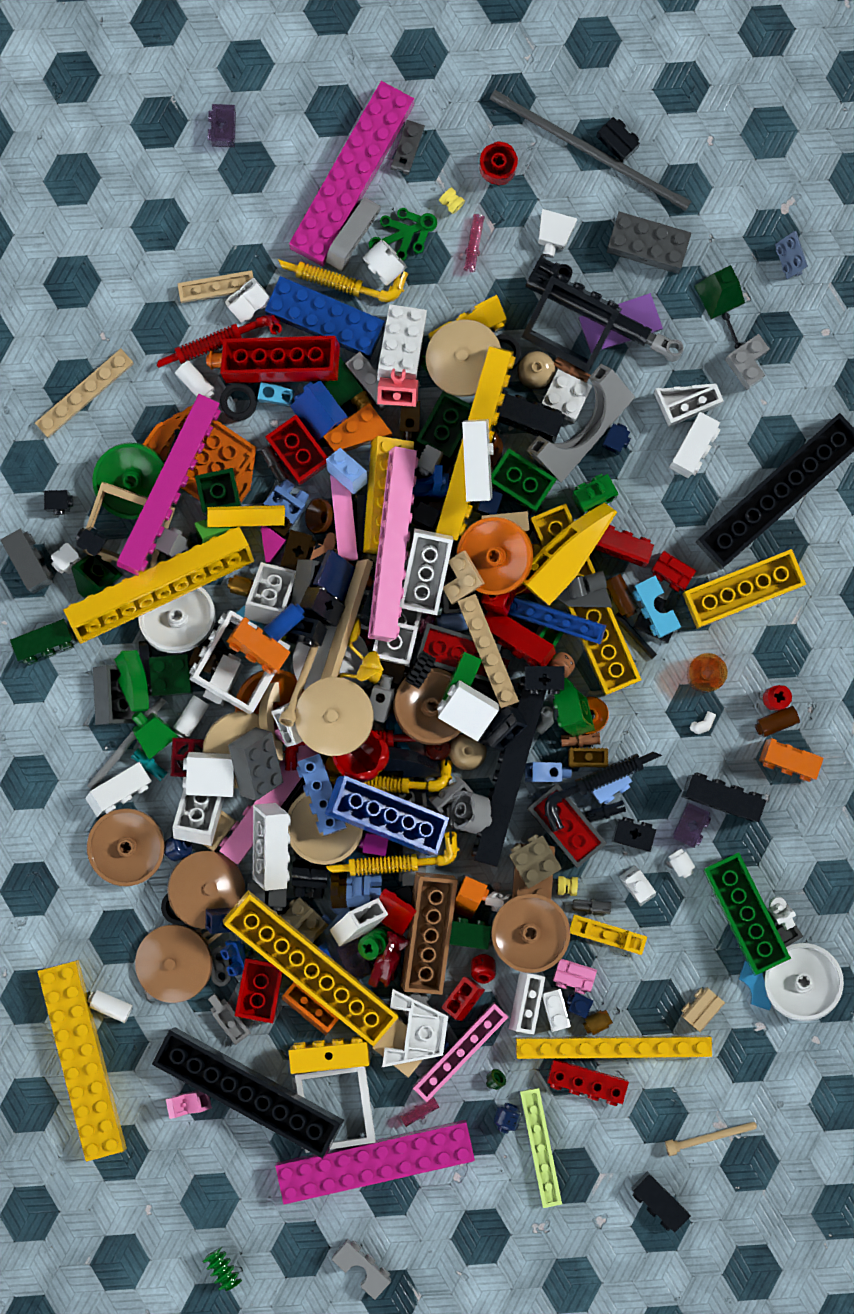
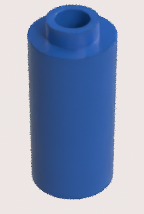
[263,603,305,642]

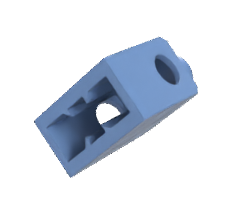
[525,762,572,783]

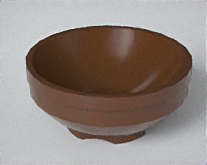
[305,498,334,533]

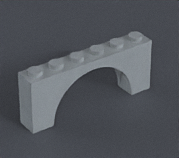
[527,364,635,483]

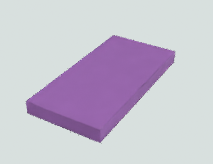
[579,293,663,354]

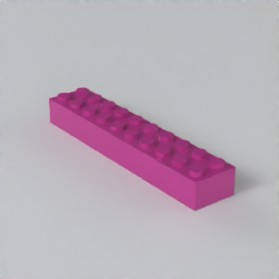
[289,81,414,267]
[275,1120,475,1205]

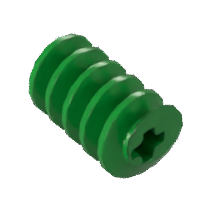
[358,926,393,960]
[202,1246,242,1292]

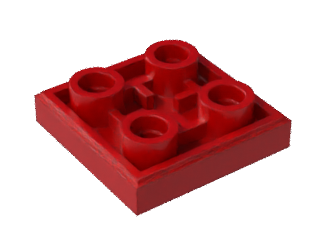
[379,889,417,937]

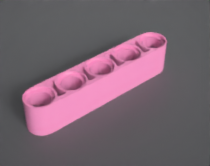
[330,474,358,561]

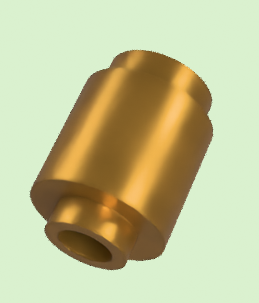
[227,575,254,597]
[582,1010,613,1035]

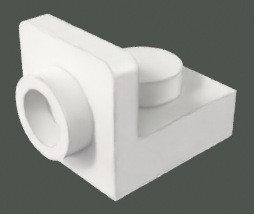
[485,891,512,912]

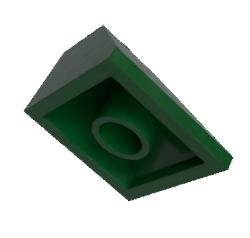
[694,265,745,320]
[71,555,123,599]

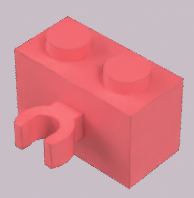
[377,369,418,407]

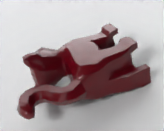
[368,931,409,987]

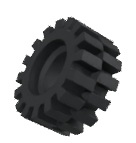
[405,651,436,689]

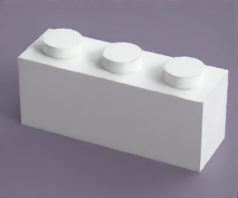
[509,971,545,1035]

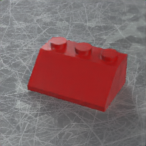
[594,525,654,568]
[235,958,283,1024]

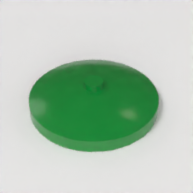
[92,442,165,519]

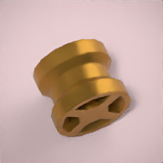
[351,390,374,411]

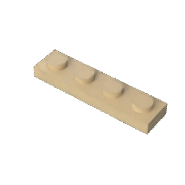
[177,270,254,303]

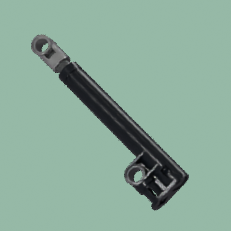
[525,254,683,362]

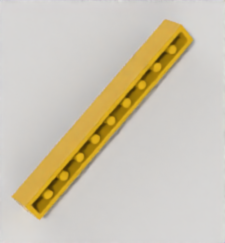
[516,1035,712,1059]

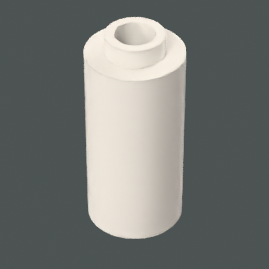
[175,361,215,399]
[173,695,210,738]
[87,990,133,1023]

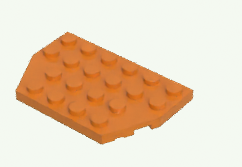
[143,405,257,503]

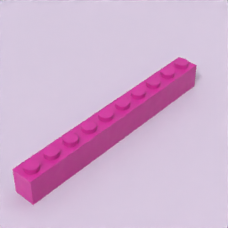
[117,394,221,576]

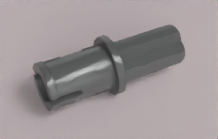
[260,446,288,483]
[572,899,611,914]

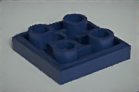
[313,550,355,602]

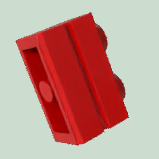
[650,551,696,592]

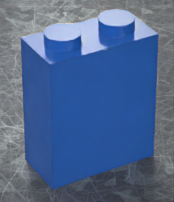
[290,380,347,443]

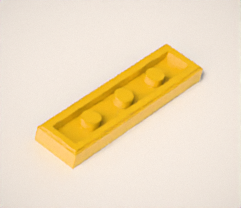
[207,505,285,527]

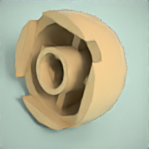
[517,351,555,390]
[449,733,487,771]

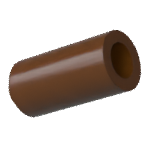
[606,574,639,618]
[755,705,800,737]

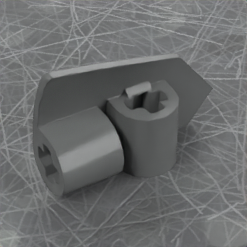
[557,571,612,607]

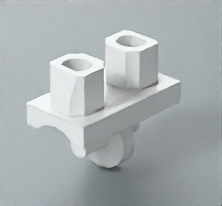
[767,896,796,931]

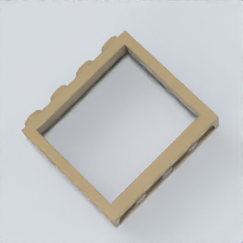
[79,482,176,570]

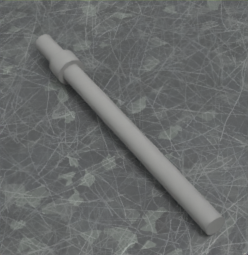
[87,697,166,790]

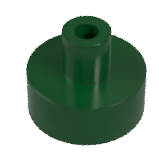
[486,1069,506,1090]

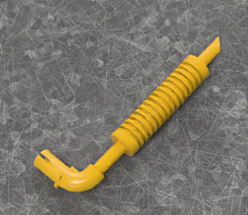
[278,259,408,302]
[330,759,453,794]
[326,831,459,876]

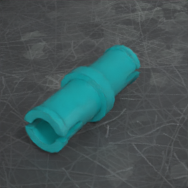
[130,748,168,782]

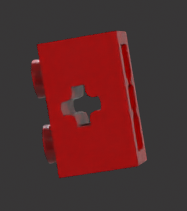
[441,976,485,1021]

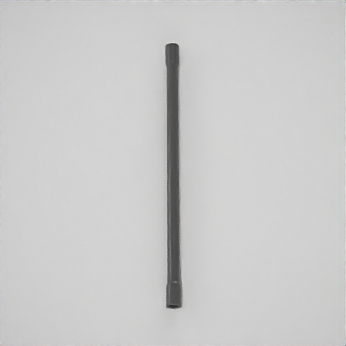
[490,90,691,211]

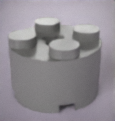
[447,791,492,834]

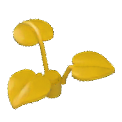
[338,617,384,684]

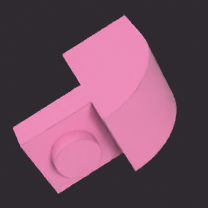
[166,1090,212,1119]

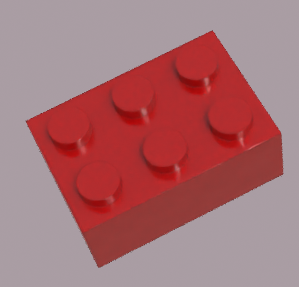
[265,415,328,486]

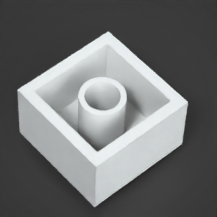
[541,369,592,423]
[373,623,418,667]

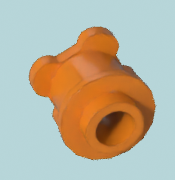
[206,351,222,370]

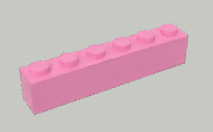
[413,1002,508,1102]

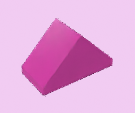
[261,526,287,564]

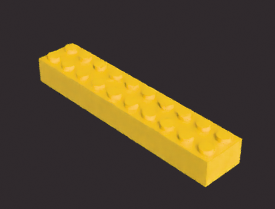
[436,345,516,541]
[530,503,642,696]
[63,527,254,644]
[223,890,399,1047]
[38,960,127,1162]

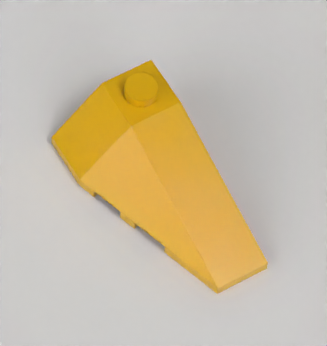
[428,295,507,340]

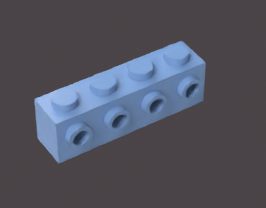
[296,754,347,836]

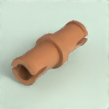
[554,357,591,382]
[561,732,600,748]

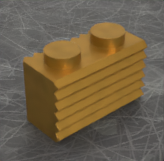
[568,747,608,768]

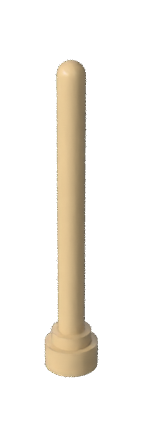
[279,645,318,727]
[665,1122,757,1157]

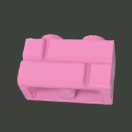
[552,959,597,995]

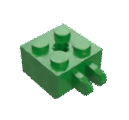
[572,473,619,516]
[553,677,595,737]

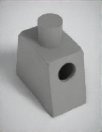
[370,674,396,723]

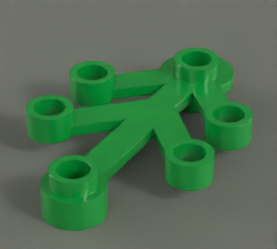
[369,208,437,262]

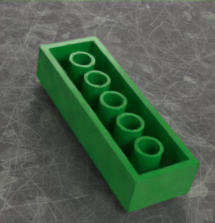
[703,853,791,976]

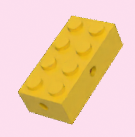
[289,1036,370,1074]

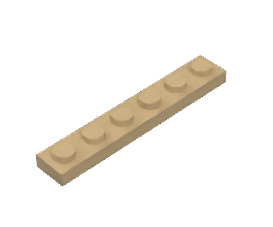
[35,349,134,438]
[457,594,519,709]

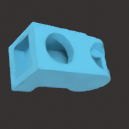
[257,382,294,406]

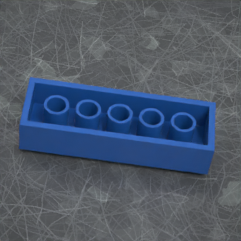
[265,276,385,360]
[325,775,449,856]

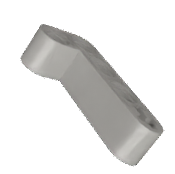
[326,197,381,272]

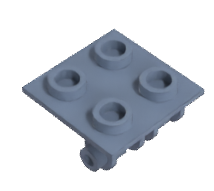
[775,231,808,279]

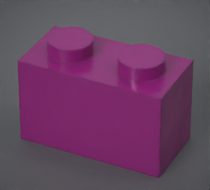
[360,833,389,856]

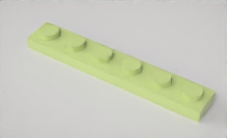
[520,1087,562,1208]

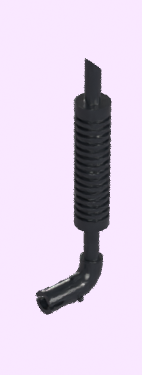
[544,752,663,832]

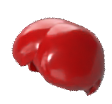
[333,730,389,783]

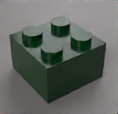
[195,468,242,516]
[149,654,193,697]
[449,917,491,950]

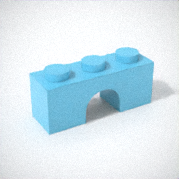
[632,575,681,638]

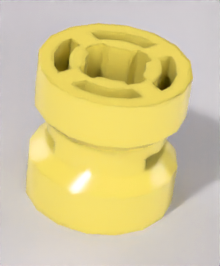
[439,187,465,214]
[557,876,578,896]

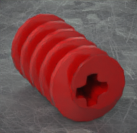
[762,685,792,711]

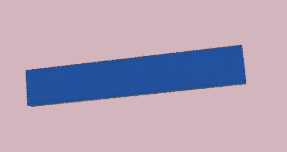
[508,596,607,644]

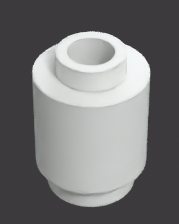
[669,848,695,878]

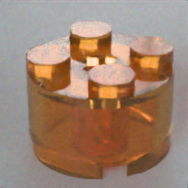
[686,653,728,693]

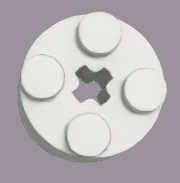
[363,239,407,286]

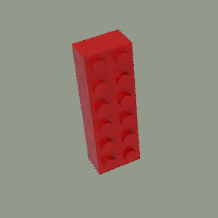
[220,336,340,383]

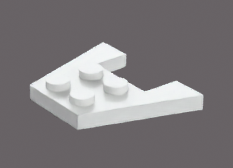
[382,989,448,1067]

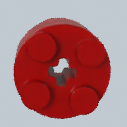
[479,141,518,185]

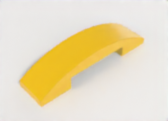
[570,914,647,955]

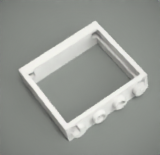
[189,610,290,714]
[292,1066,376,1153]

